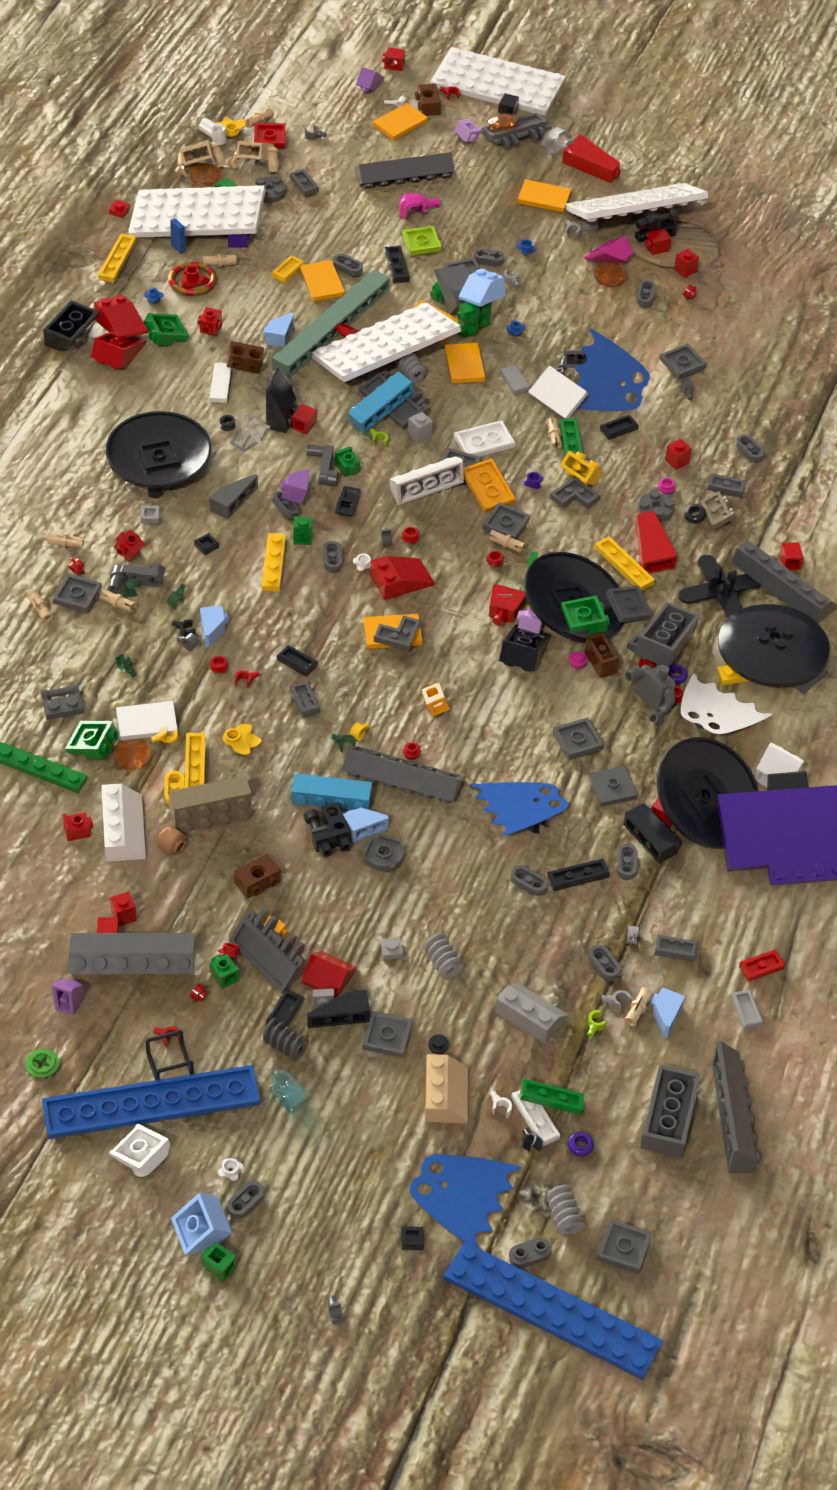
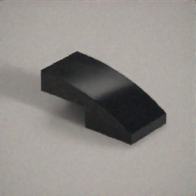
[335,486,361,517]

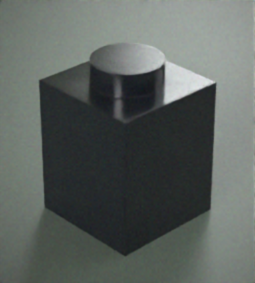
[498,93,519,119]

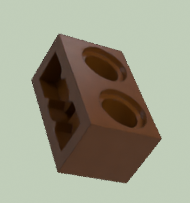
[226,341,264,374]

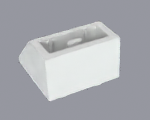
[754,742,804,788]

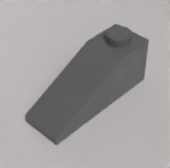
[209,474,258,519]

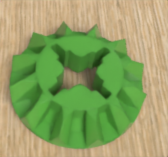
[25,1049,60,1080]

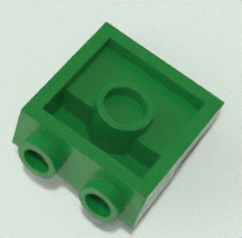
[457,302,492,338]
[143,313,189,346]
[561,595,610,635]
[65,721,119,760]

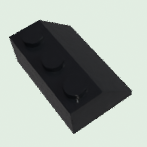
[43,300,100,351]

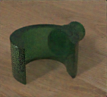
[118,579,142,597]
[167,583,186,610]
[115,654,137,678]
[331,734,356,753]

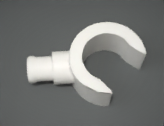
[490,1091,512,1118]

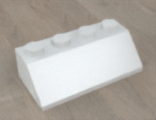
[390,456,464,505]
[102,784,146,862]

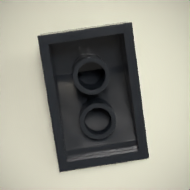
[266,368,299,433]
[499,624,551,671]

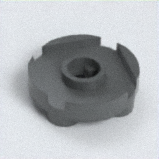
[254,176,286,203]
[638,489,674,522]
[364,835,404,872]

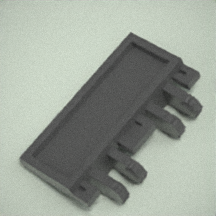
[482,113,551,149]
[359,370,430,430]
[229,908,305,993]

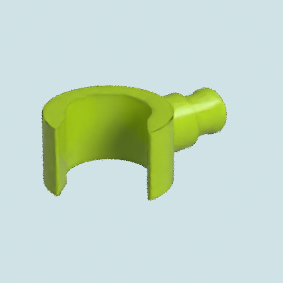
[370,428,388,448]
[587,1010,606,1037]

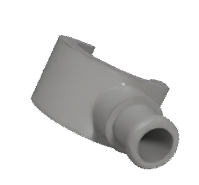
[566,220,581,239]
[504,269,520,288]
[626,925,639,945]
[602,990,631,1011]

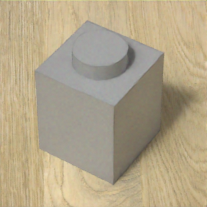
[408,412,433,443]

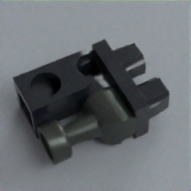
[634,207,677,242]
[303,802,350,857]

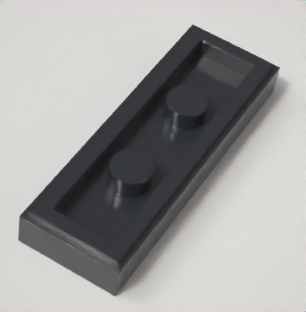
[385,246,409,283]
[547,859,610,892]

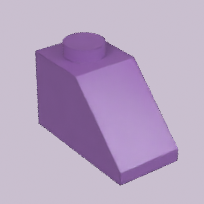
[356,67,385,93]
[280,470,310,504]
[52,978,84,1015]

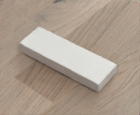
[210,363,232,403]
[511,1090,560,1146]

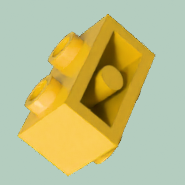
[560,451,604,486]

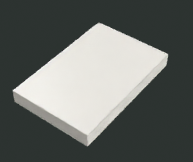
[528,366,588,419]
[454,420,516,457]
[116,701,178,741]

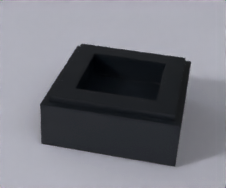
[194,533,219,555]
[401,1227,424,1250]

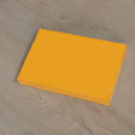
[373,103,428,141]
[517,179,571,213]
[300,260,345,302]
[444,343,485,384]
[463,458,516,513]
[363,614,423,649]

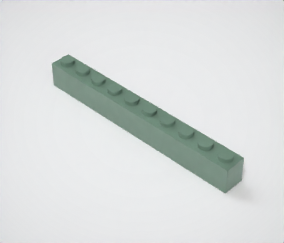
[272,270,390,379]

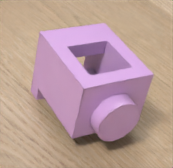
[453,119,481,143]
[517,608,544,634]

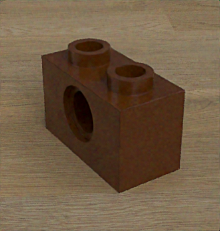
[415,83,441,116]
[584,632,619,678]
[234,854,281,899]

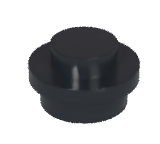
[428,1035,449,1055]

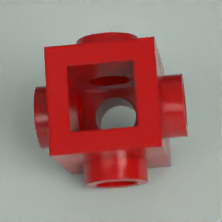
[197,307,223,336]
[114,529,146,562]

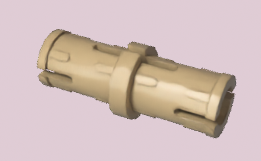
[244,108,274,129]
[202,254,236,267]
[547,418,562,450]
[489,530,526,554]
[46,532,85,549]
[100,589,137,613]
[27,590,53,623]
[624,987,653,1027]

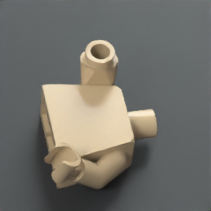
[175,141,226,179]
[227,141,280,172]

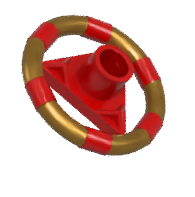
[168,262,216,296]

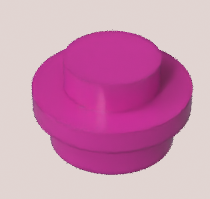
[658,478,676,494]
[569,652,588,669]

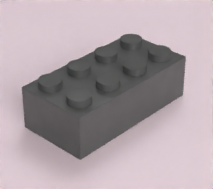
[634,602,700,668]
[640,1065,701,1158]

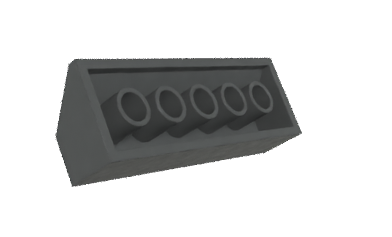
[354,152,454,188]
[732,540,837,623]
[342,746,465,804]
[69,933,195,974]
[712,1041,759,1173]

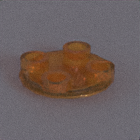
[487,113,518,130]
[189,162,221,186]
[594,261,627,287]
[113,739,151,770]

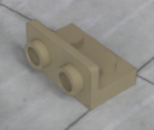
[700,491,736,529]

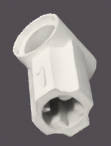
[199,118,226,145]

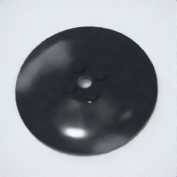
[105,411,212,489]
[524,552,624,643]
[718,604,830,687]
[657,737,759,849]

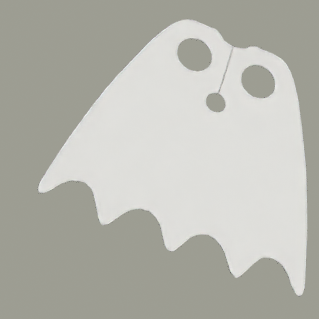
[681,674,772,734]

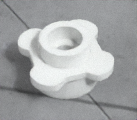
[353,554,371,571]
[218,1158,243,1181]

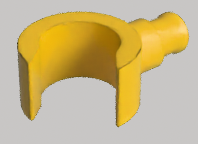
[349,723,370,741]
[151,726,178,743]

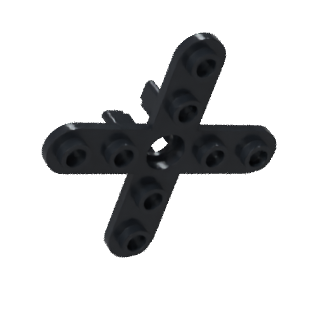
[679,555,761,618]

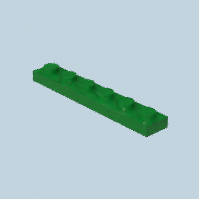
[0,742,88,793]

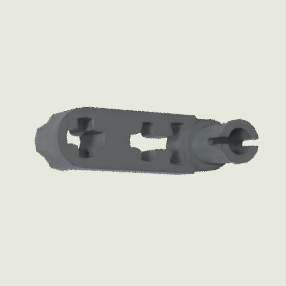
[306,444,338,486]
[108,563,166,594]

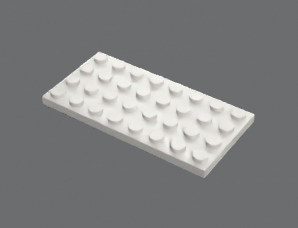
[430,47,566,116]
[565,183,708,221]
[128,185,265,237]
[311,303,461,382]

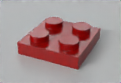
[254,123,286,149]

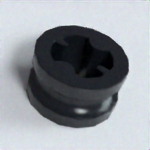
[220,415,235,431]

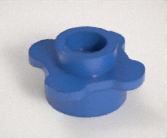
[517,239,536,255]
[144,288,164,304]
[506,320,526,336]

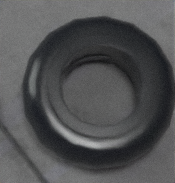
[684,504,706,523]

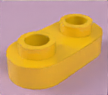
[164,771,185,804]

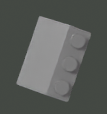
[495,983,569,1044]

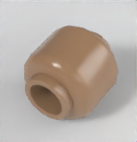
[156,826,186,855]

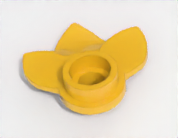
[215,116,245,137]
[223,724,262,755]

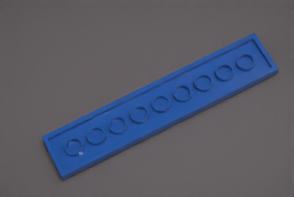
[42,1065,260,1139]
[443,1241,663,1380]

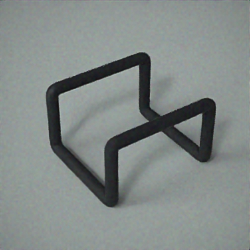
[145,1030,194,1080]

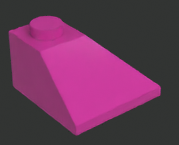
[584,236,634,263]

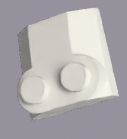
[109,1124,170,1177]

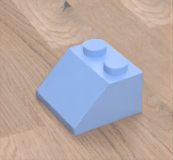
[459,269,506,307]
[171,1193,232,1255]

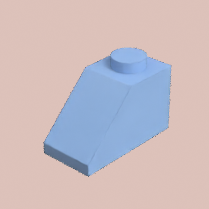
[263,313,294,348]
[200,605,228,648]
[343,808,389,843]
[651,987,685,1039]

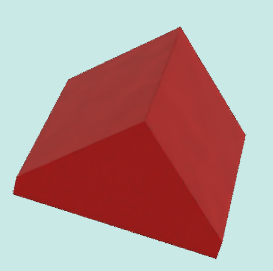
[301,951,357,998]

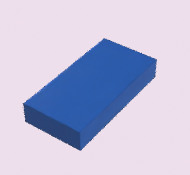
[170,218,186,254]

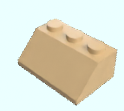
[425,1054,468,1123]

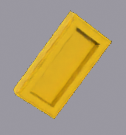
[272,255,305,283]

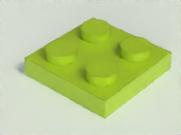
[402,226,442,256]

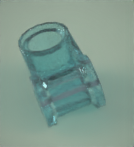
[272,1070,309,1112]

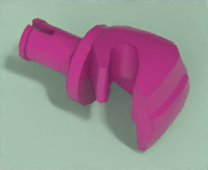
[399,193,440,219]

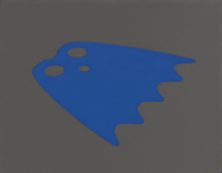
[575,329,650,411]
[469,782,568,836]
[409,1154,522,1249]

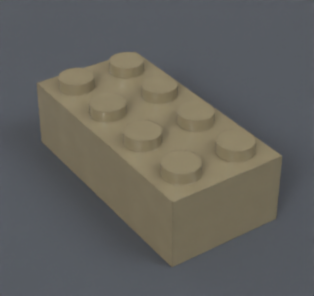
[169,775,252,833]

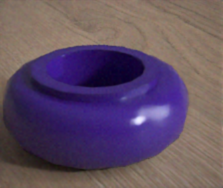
[668,664,688,684]
[568,1132,594,1157]

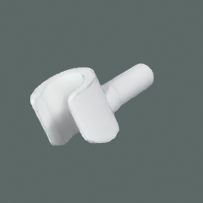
[384,96,406,107]

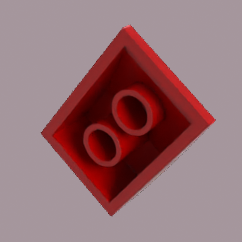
[94,295,148,340]
[90,332,147,370]
[370,556,435,600]

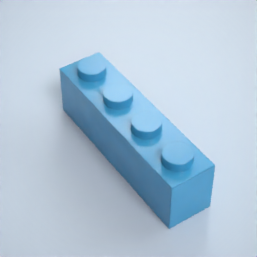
[348,372,414,434]
[291,773,372,810]

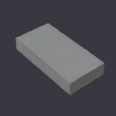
[500,365,530,395]
[730,989,763,1030]

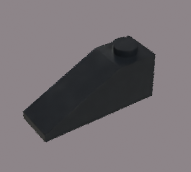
[307,990,370,1028]

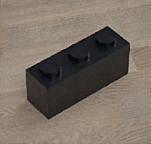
[623,803,680,864]

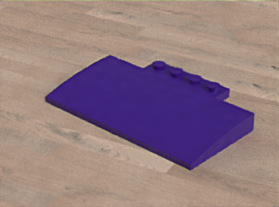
[717,785,837,886]

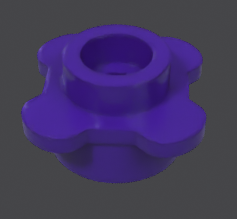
[524,472,543,489]

